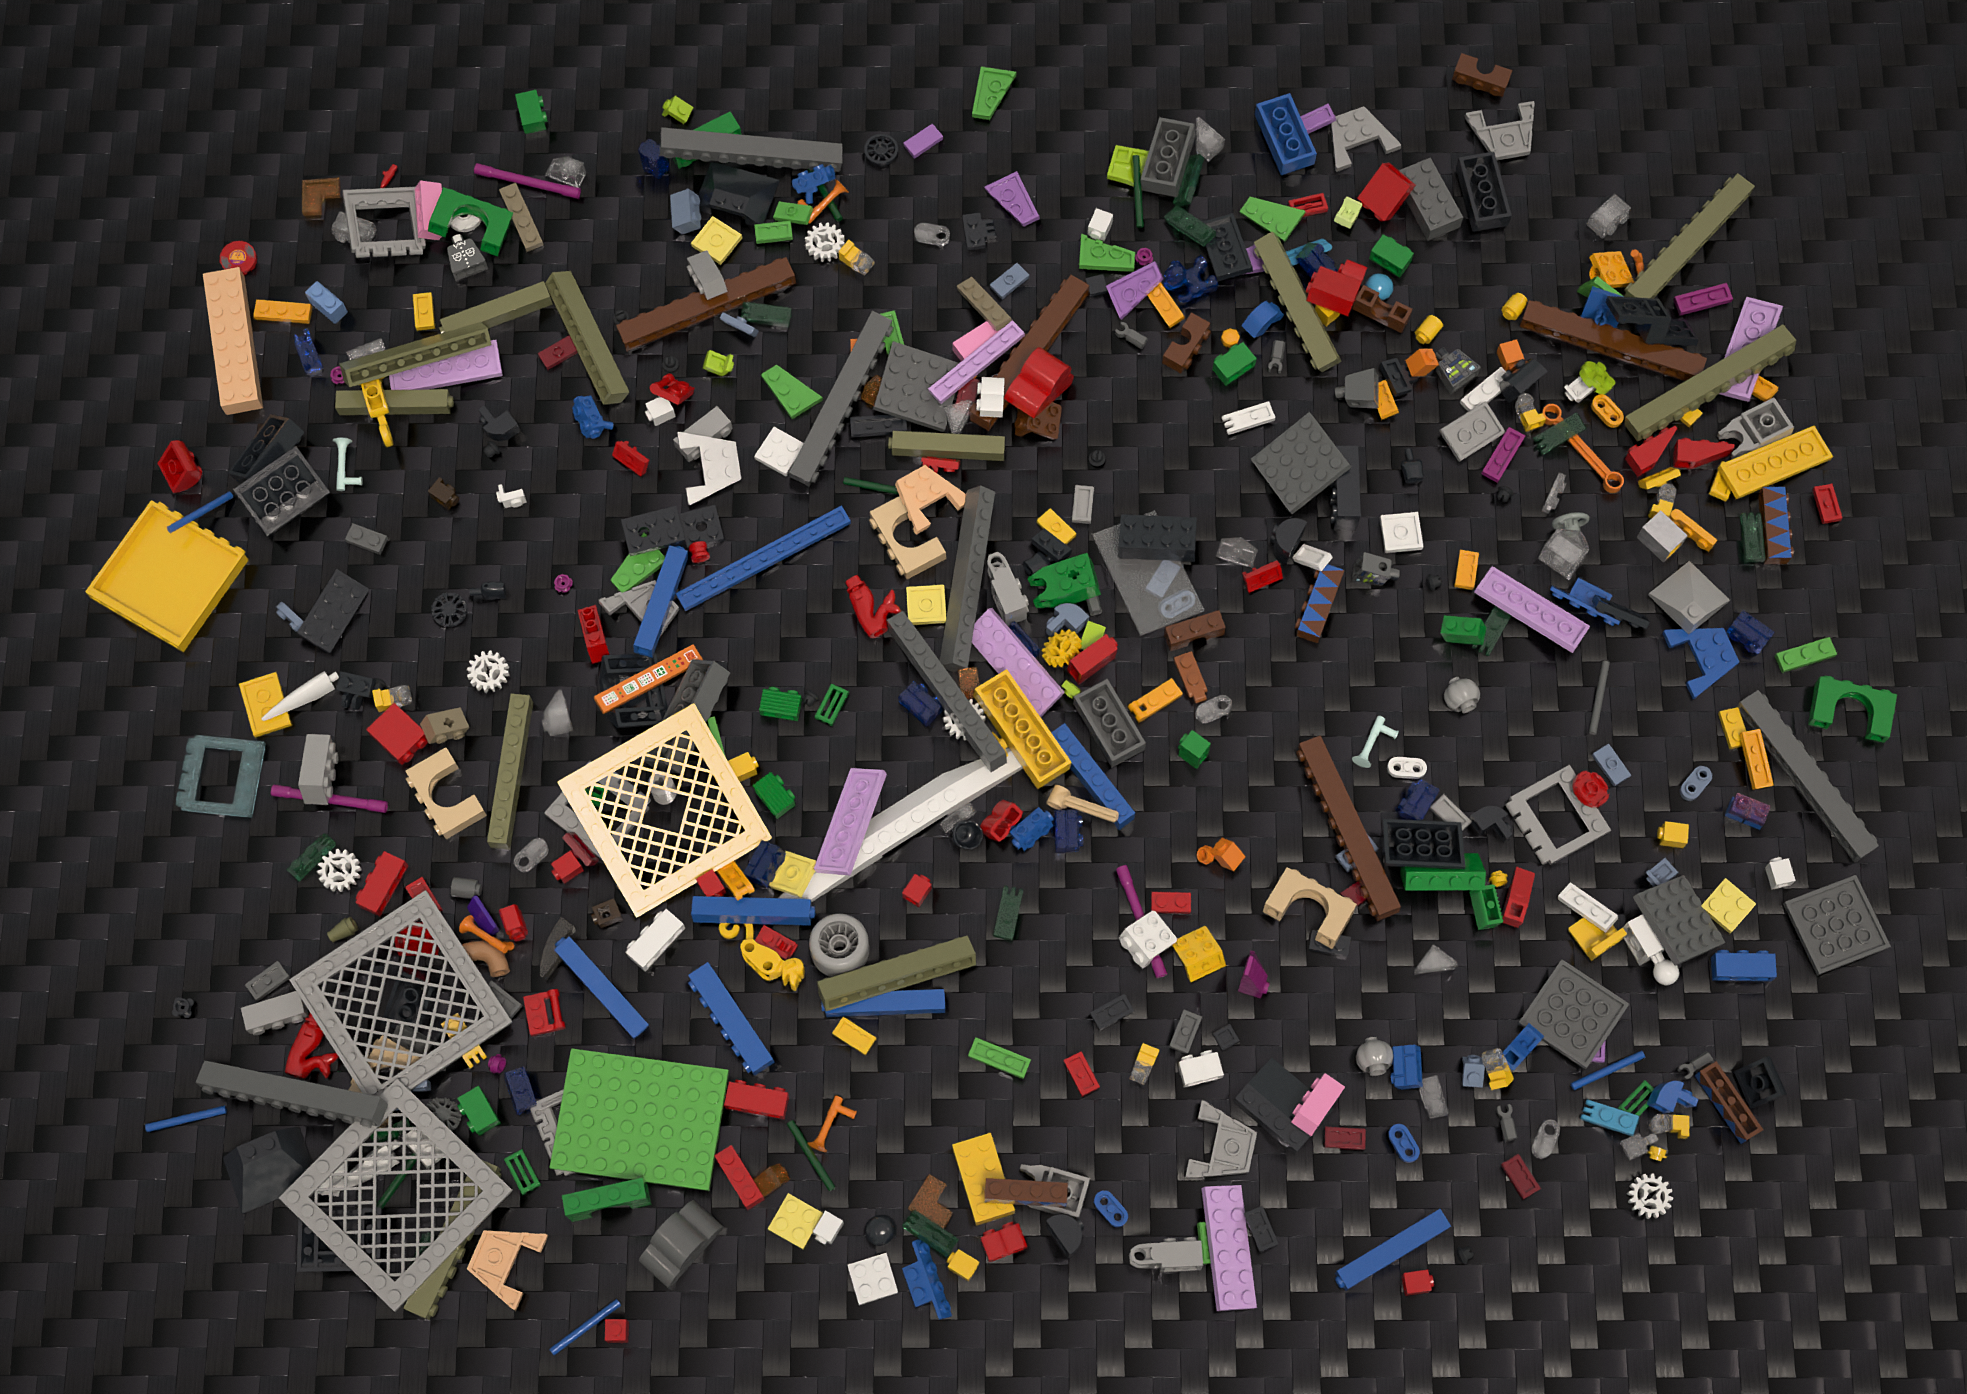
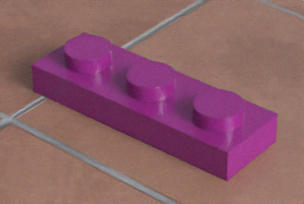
[1673,283,1733,316]
[1481,427,1525,483]

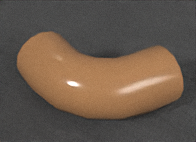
[462,941,510,977]

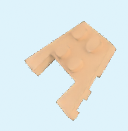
[895,465,966,534]
[467,1231,548,1311]

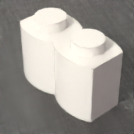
[977,377,1004,417]
[1178,1050,1224,1087]

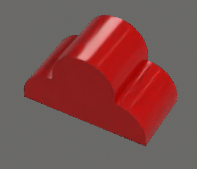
[1004,347,1074,418]

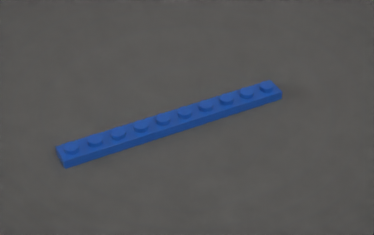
[675,506,851,611]

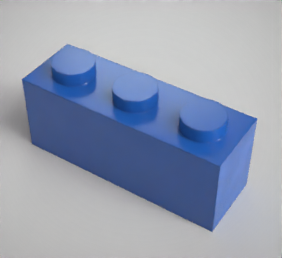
[1711,950,1777,981]

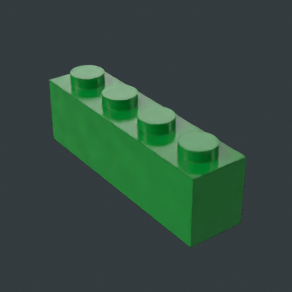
[673,112,742,168]

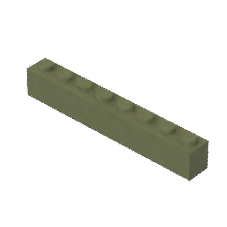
[1254,231,1342,372]
[545,271,629,405]
[339,322,492,387]
[487,694,533,850]
[817,936,976,1011]
[403,1160,501,1320]

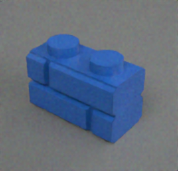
[1391,1045,1423,1089]

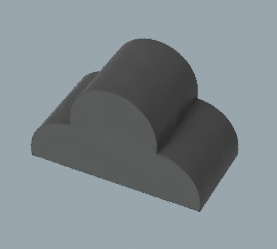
[639,1200,724,1289]

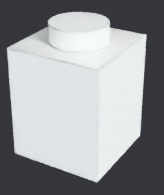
[1088,208,1113,241]
[645,397,675,426]
[1765,857,1796,889]
[813,1210,844,1245]

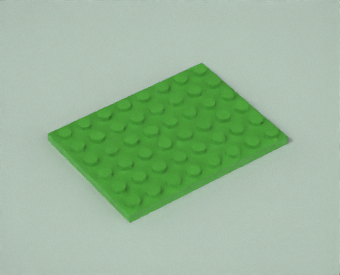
[550,1049,729,1191]

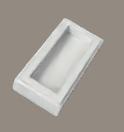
[1292,544,1333,571]

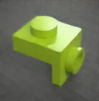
[662,96,693,124]
[703,350,734,377]

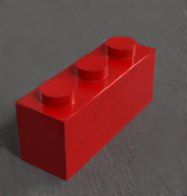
[356,851,408,917]
[724,1080,789,1120]
[714,1145,765,1210]

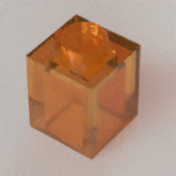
[958,667,980,698]

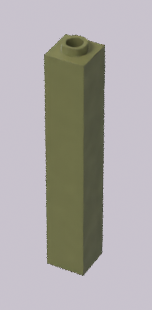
[439,281,553,333]
[335,389,454,415]
[888,431,1005,461]

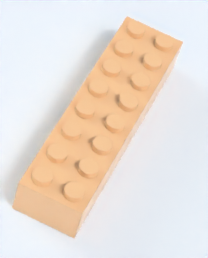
[203,267,263,415]

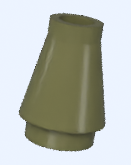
[327,917,358,942]

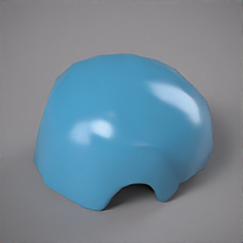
[1364,274,1393,300]

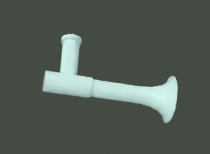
[333,438,362,491]
[1352,716,1399,768]

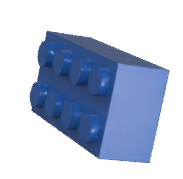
[1255,93,1317,175]

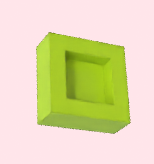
[1062,680,1083,699]

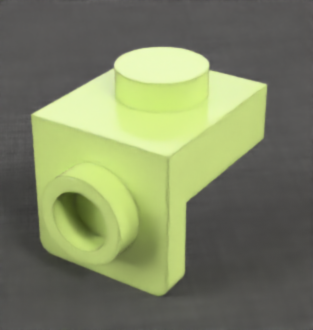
[1334,197,1362,228]

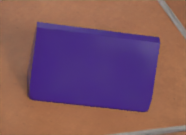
[467,895,499,936]

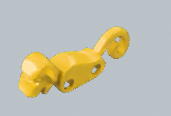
[359,377,393,447]
[719,923,805,991]

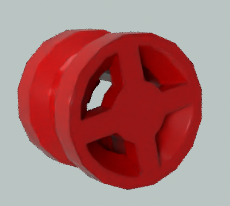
[688,541,710,563]

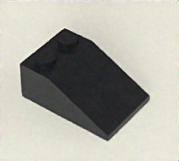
[381,967,440,1032]

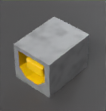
[1637,510,1688,562]

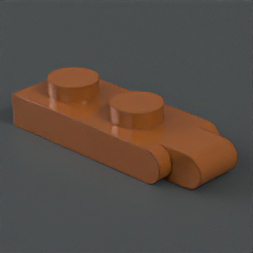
[1174,651,1207,703]

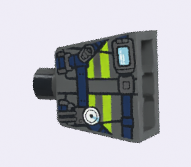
[1435,348,1481,394]
[1352,552,1400,586]

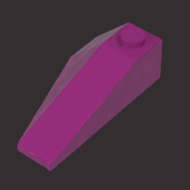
[1238,950,1270,998]

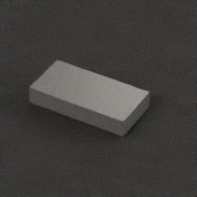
[1072,485,1094,524]
[1429,794,1472,831]

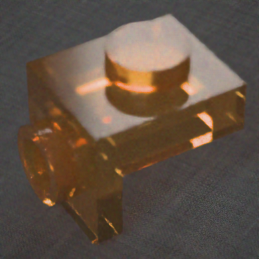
[861,375,882,406]
[753,1163,790,1197]

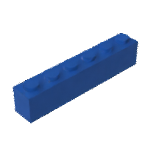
[1052,723,1135,830]
[688,962,775,1076]

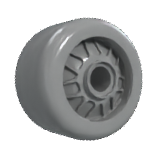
[809,914,869,977]

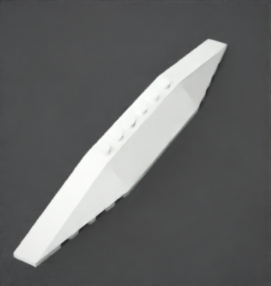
[779,748,1023,902]

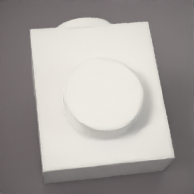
[1564,377,1596,403]
[496,484,527,508]

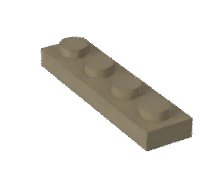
[499,183,544,252]
[957,276,1012,331]

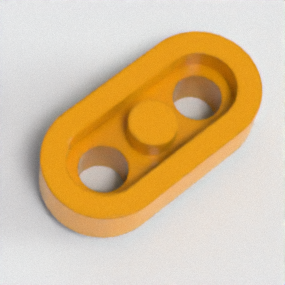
[1591,394,1624,428]

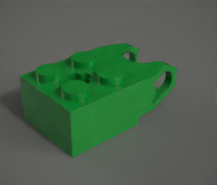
[1028,553,1101,608]

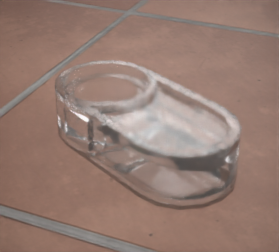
[914,223,950,245]
[1196,695,1232,723]
[940,803,976,833]
[514,838,549,872]
[1532,1119,1560,1159]

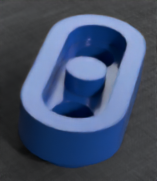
[1388,1124,1420,1163]
[1094,1191,1128,1227]

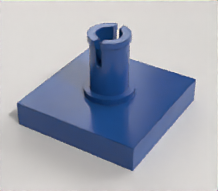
[1581,286,1624,328]

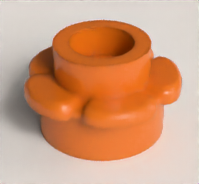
[1197,845,1214,865]

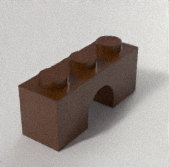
[1452,53,1512,97]
[1353,285,1413,333]
[1162,312,1211,374]
[1164,610,1226,651]

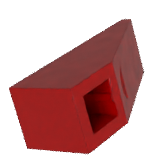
[1625,426,1677,477]
[1673,438,1734,469]
[578,605,610,664]
[1501,867,1535,928]

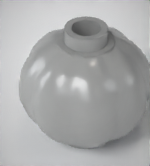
[1444,677,1480,713]
[1356,1037,1393,1076]

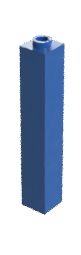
[634,546,688,658]
[691,896,815,925]
[554,937,649,1039]
[821,989,945,1017]
[1335,1209,1451,1291]

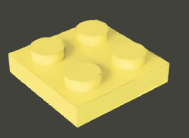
[691,216,742,265]
[906,585,946,625]
[768,851,816,898]
[1701,878,1756,933]
[768,1193,823,1249]

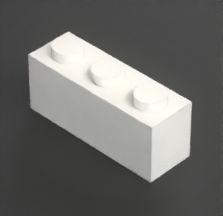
[626,909,685,971]

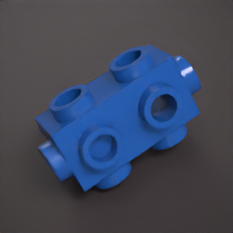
[792,164,835,204]
[572,396,613,439]
[1009,807,1054,851]

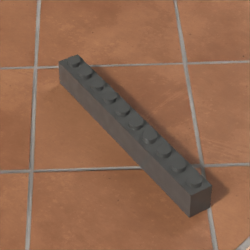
[659,128,842,172]
[789,311,894,487]
[940,485,995,672]
[887,611,1007,772]
[1735,690,1879,863]
[196,1060,388,1128]

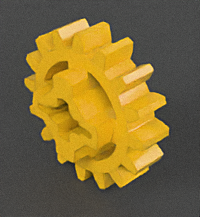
[1041,629,1082,668]

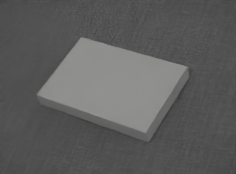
[1439,401,1506,462]

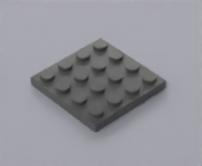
[873,341,959,432]
[1251,412,1351,514]
[1633,875,1726,966]
[1783,875,1891,976]
[1518,959,1629,1069]

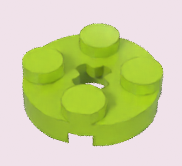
[1579,361,1615,395]

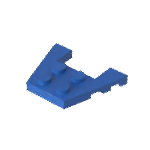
[1662,628,1739,699]

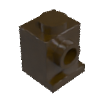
[428,477,459,510]
[591,898,623,928]

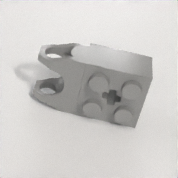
[1717,398,1794,459]
[987,552,1029,626]
[1020,1164,1090,1219]
[1129,1237,1203,1272]

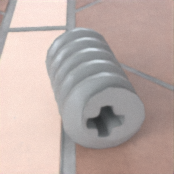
[648,771,677,805]

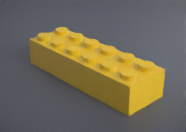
[973,669,1072,789]

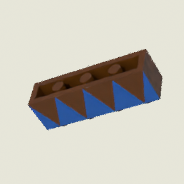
[1758,487,1794,564]
[1295,564,1344,643]
[1695,1061,1763,1144]
[985,1178,1068,1207]

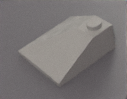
[1648,561,1730,634]

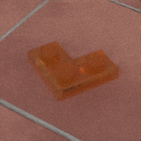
[302,178,340,216]
[908,1174,953,1231]

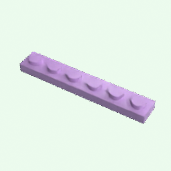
[928,320,1025,404]

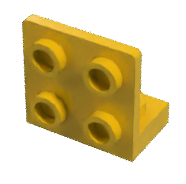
[1568,917,1627,961]
[1172,926,1226,982]

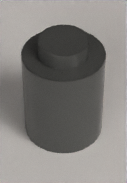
[451,877,482,899]

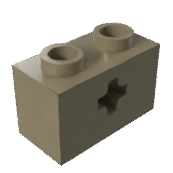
[420,707,469,744]

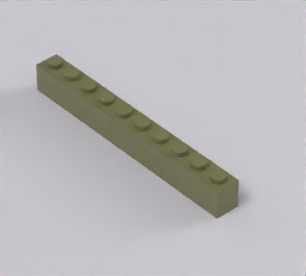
[1624,173,1755,298]
[1625,325,1796,442]

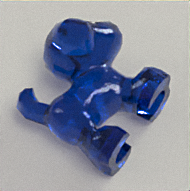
[1164,255,1218,303]

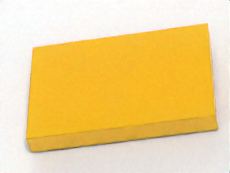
[239,672,292,737]

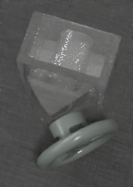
[1538,512,1589,580]

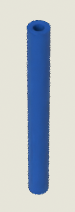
[167,491,233,533]
[1570,1050,1645,1090]
[145,1105,227,1132]
[550,1299,621,1355]

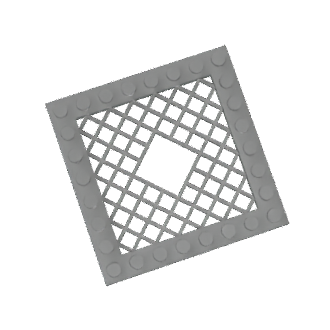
[289,890,513,1097]
[279,1079,513,1312]

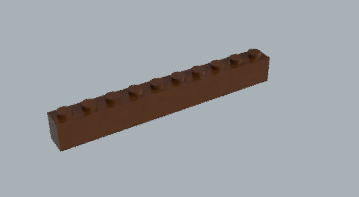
[616,257,796,351]
[969,275,1090,431]
[1520,300,1707,381]
[1297,735,1401,921]

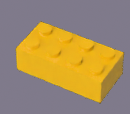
[952,1133,1015,1226]

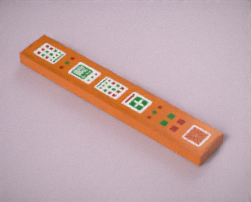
[594,645,703,714]

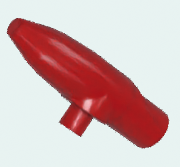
[380,164,398,188]

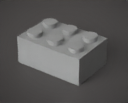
[298,734,338,805]

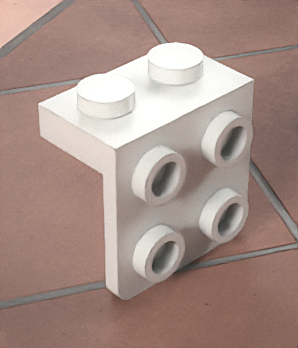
[1119,911,1177,969]

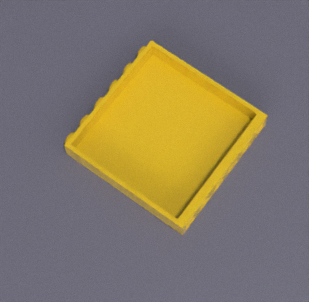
[85,500,248,652]

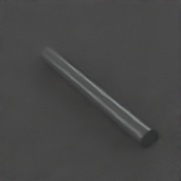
[1589,661,1610,735]

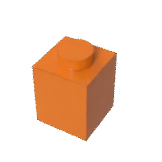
[1497,340,1524,371]
[1405,349,1439,376]
[1210,838,1246,871]

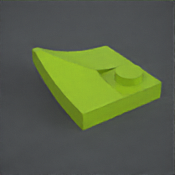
[1107,145,1149,189]

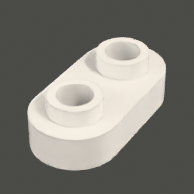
[1387,757,1427,779]

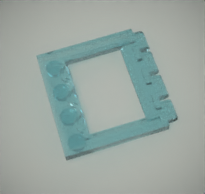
[175,735,266,818]

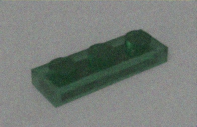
[1173,154,1204,207]
[1164,205,1216,247]

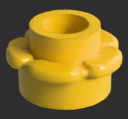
[1489,871,1508,887]
[1647,1145,1667,1161]

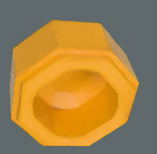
[1221,328,1240,348]

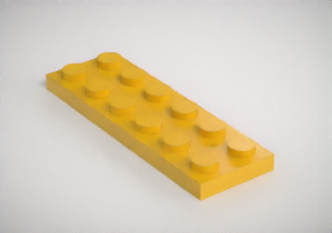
[1718,426,1833,499]

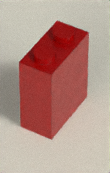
[1357,162,1416,221]
[1306,266,1362,316]
[1067,634,1118,685]
[366,703,428,765]

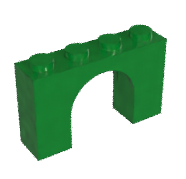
[428,187,513,256]
[1808,676,1897,743]
[1399,853,1486,890]
[562,1178,652,1222]

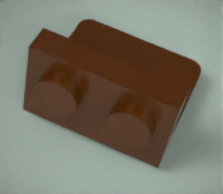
[1015,402,1062,440]

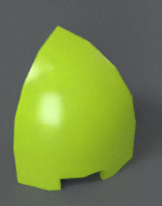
[1079,621,1106,650]

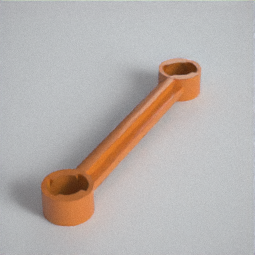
[1542,404,1624,493]

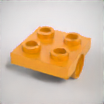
[1589,251,1634,288]

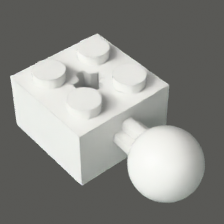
[1623,914,1679,985]

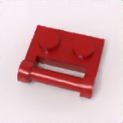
[650,373,695,405]
[523,989,566,1036]

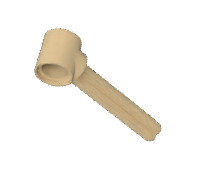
[1046,785,1119,822]

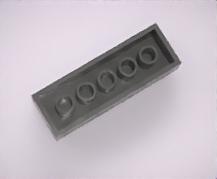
[644,659,730,774]

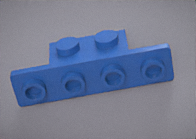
[1550,577,1620,626]
[902,1239,952,1319]

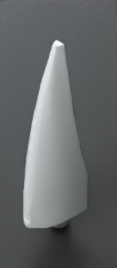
[261,671,339,721]
[321,1139,401,1196]

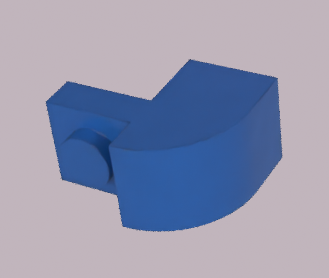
[1242,301,1284,338]
[1498,1023,1544,1071]
[1647,1081,1699,1113]

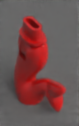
[845,575,901,638]
[285,1013,339,1080]

